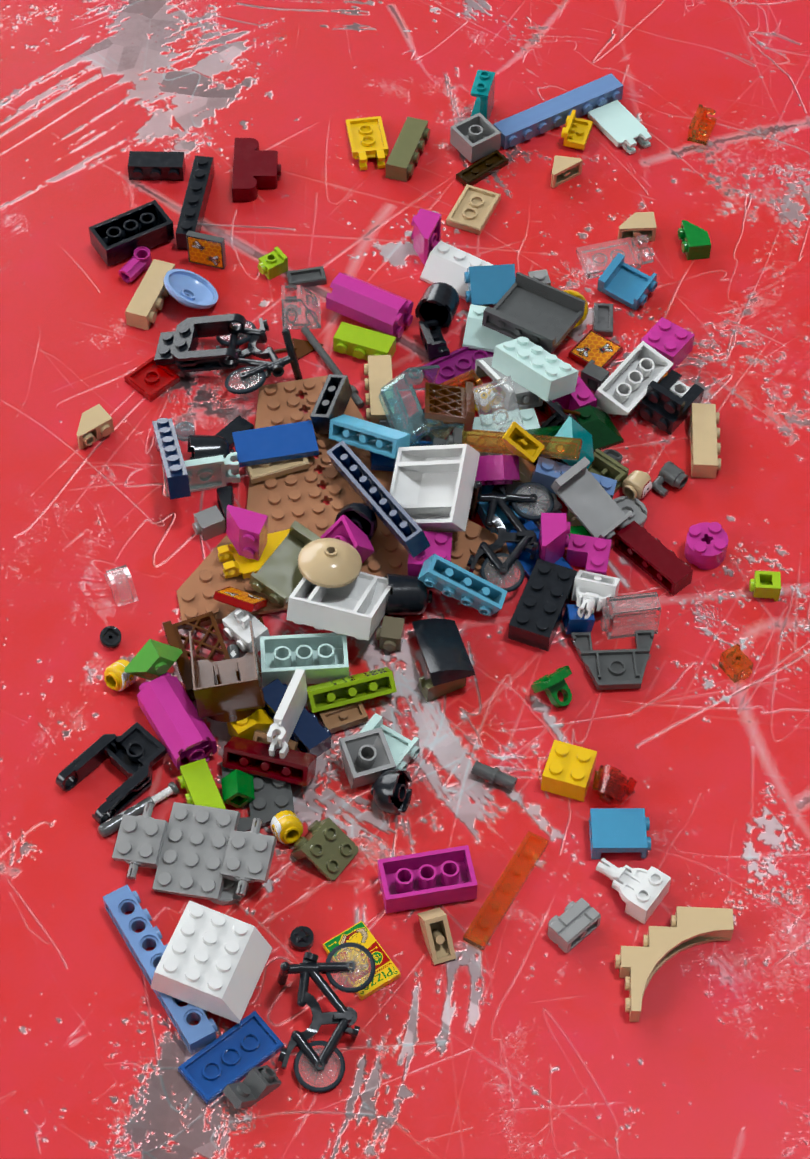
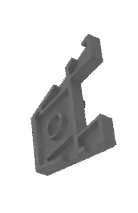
[571,630,655,690]
[221,762,295,832]

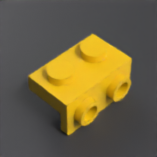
[561,110,593,150]

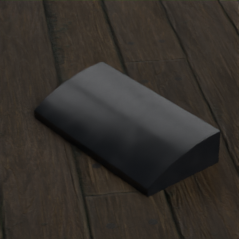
[412,618,475,686]

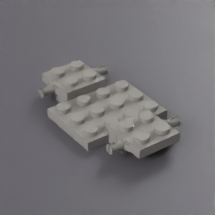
[112,802,277,901]

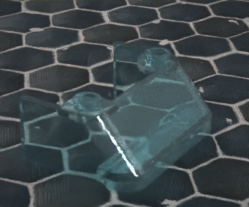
[379,365,464,447]

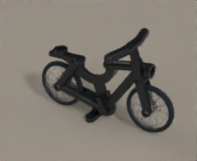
[216,318,303,394]
[467,481,554,592]
[277,942,376,1093]

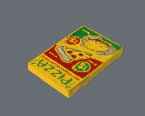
[323,921,401,1001]

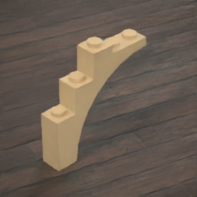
[615,906,734,1022]

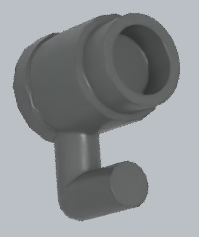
[652,461,689,497]

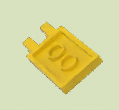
[346,116,389,170]
[217,529,290,579]

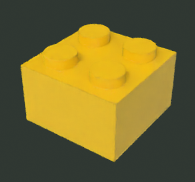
[541,740,597,802]

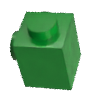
[221,769,255,809]

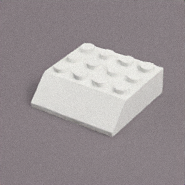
[383,444,480,532]
[286,572,392,641]
[151,900,273,1024]

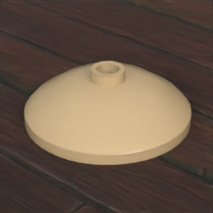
[298,538,362,588]

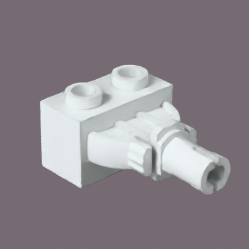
[571,570,620,619]
[596,858,671,924]

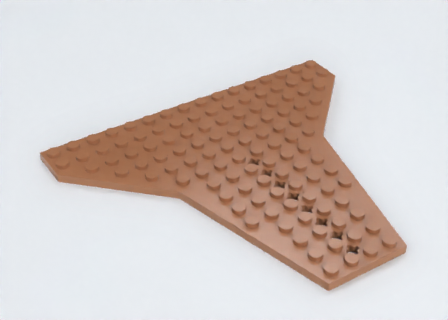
[176,375,514,630]

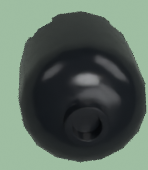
[415,282,459,329]
[187,435,234,460]
[384,574,432,616]

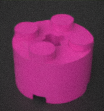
[684,522,728,570]

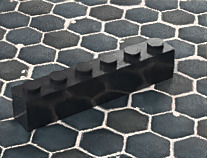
[176,156,215,250]

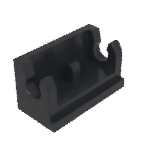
[419,320,450,359]

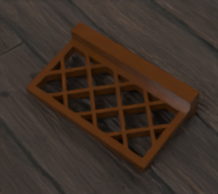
[424,381,475,432]
[162,611,230,701]

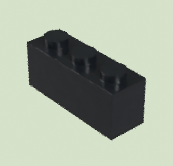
[128,151,186,181]
[310,374,353,434]

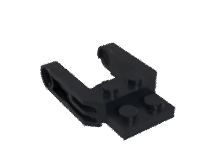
[154,314,246,373]
[55,722,168,825]

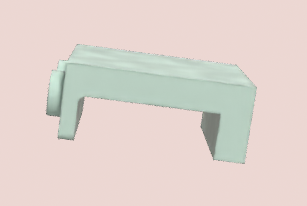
[358,713,420,770]

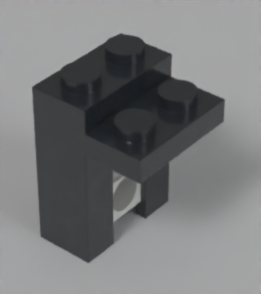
[638,370,705,435]

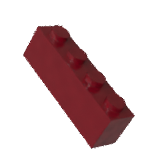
[615,521,693,596]
[222,736,317,786]

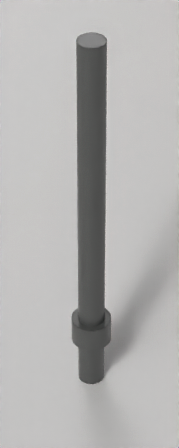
[301,326,365,408]

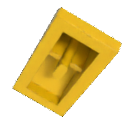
[502,421,545,463]

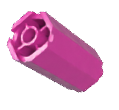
[326,272,413,338]
[137,672,217,770]

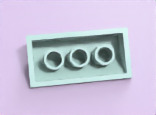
[462,304,514,352]

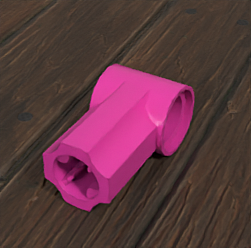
[118,246,152,283]

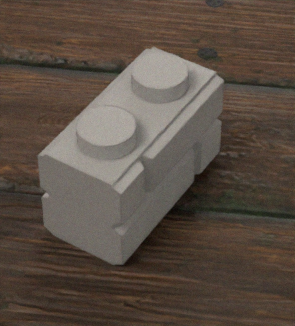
[547,898,601,953]

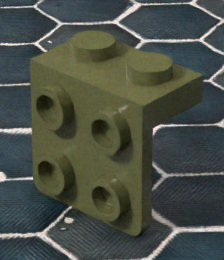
[291,818,359,881]

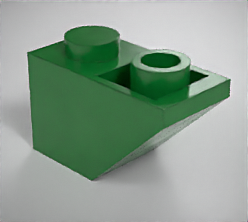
[678,220,711,260]

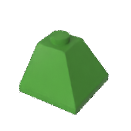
[124,639,183,681]

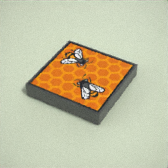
[186,231,226,269]

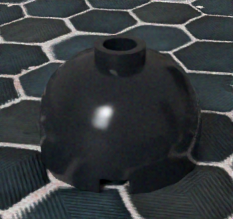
[335,503,377,540]
[371,769,412,815]

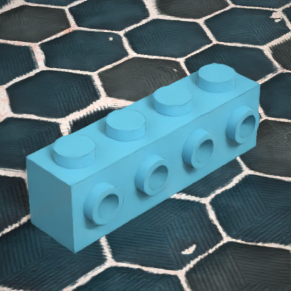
[329,414,410,459]
[418,554,507,616]

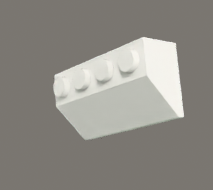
[420,240,493,307]
[594,341,674,415]

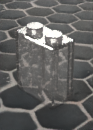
[601,592,661,640]

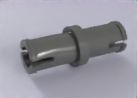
[471,760,518,791]

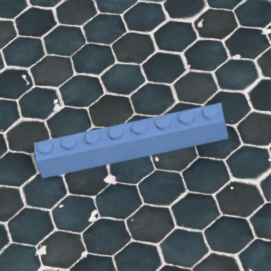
[493,73,624,150]

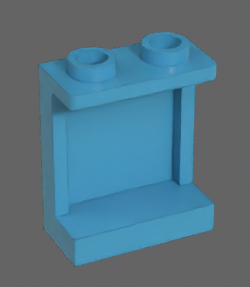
[597,253,658,311]
[464,264,516,305]
[589,808,651,859]

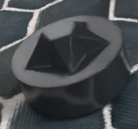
[100,626,121,648]
[290,926,314,951]

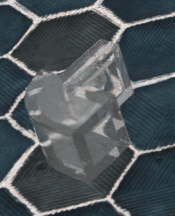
[104,565,139,607]

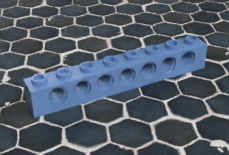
[103,884,218,1055]

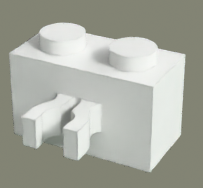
[222,608,270,652]

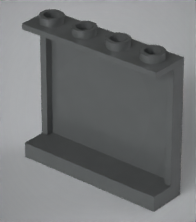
[482,272,586,354]

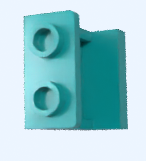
[470,70,495,121]

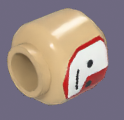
[622,470,652,500]

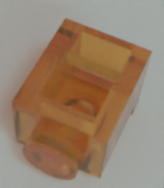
[718,643,754,683]

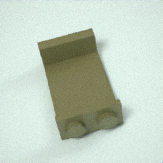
[249,520,321,607]

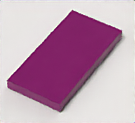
[420,347,494,387]

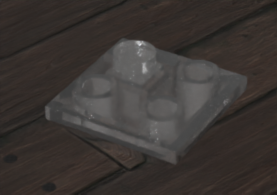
[281,285,321,329]

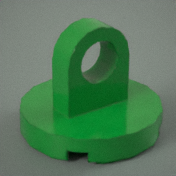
[531,665,572,708]

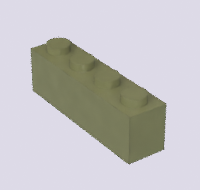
[386,117,430,182]

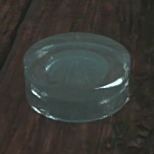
[175,421,195,441]

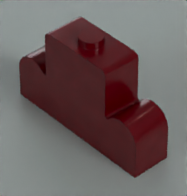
[232,138,281,202]

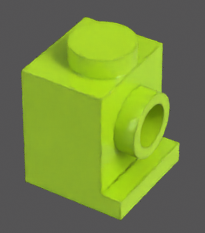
[258,247,288,280]
[749,571,781,601]

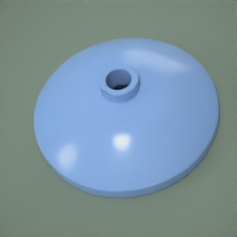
[164,269,218,309]

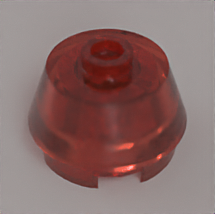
[592,765,637,805]

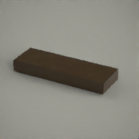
[456,150,509,187]

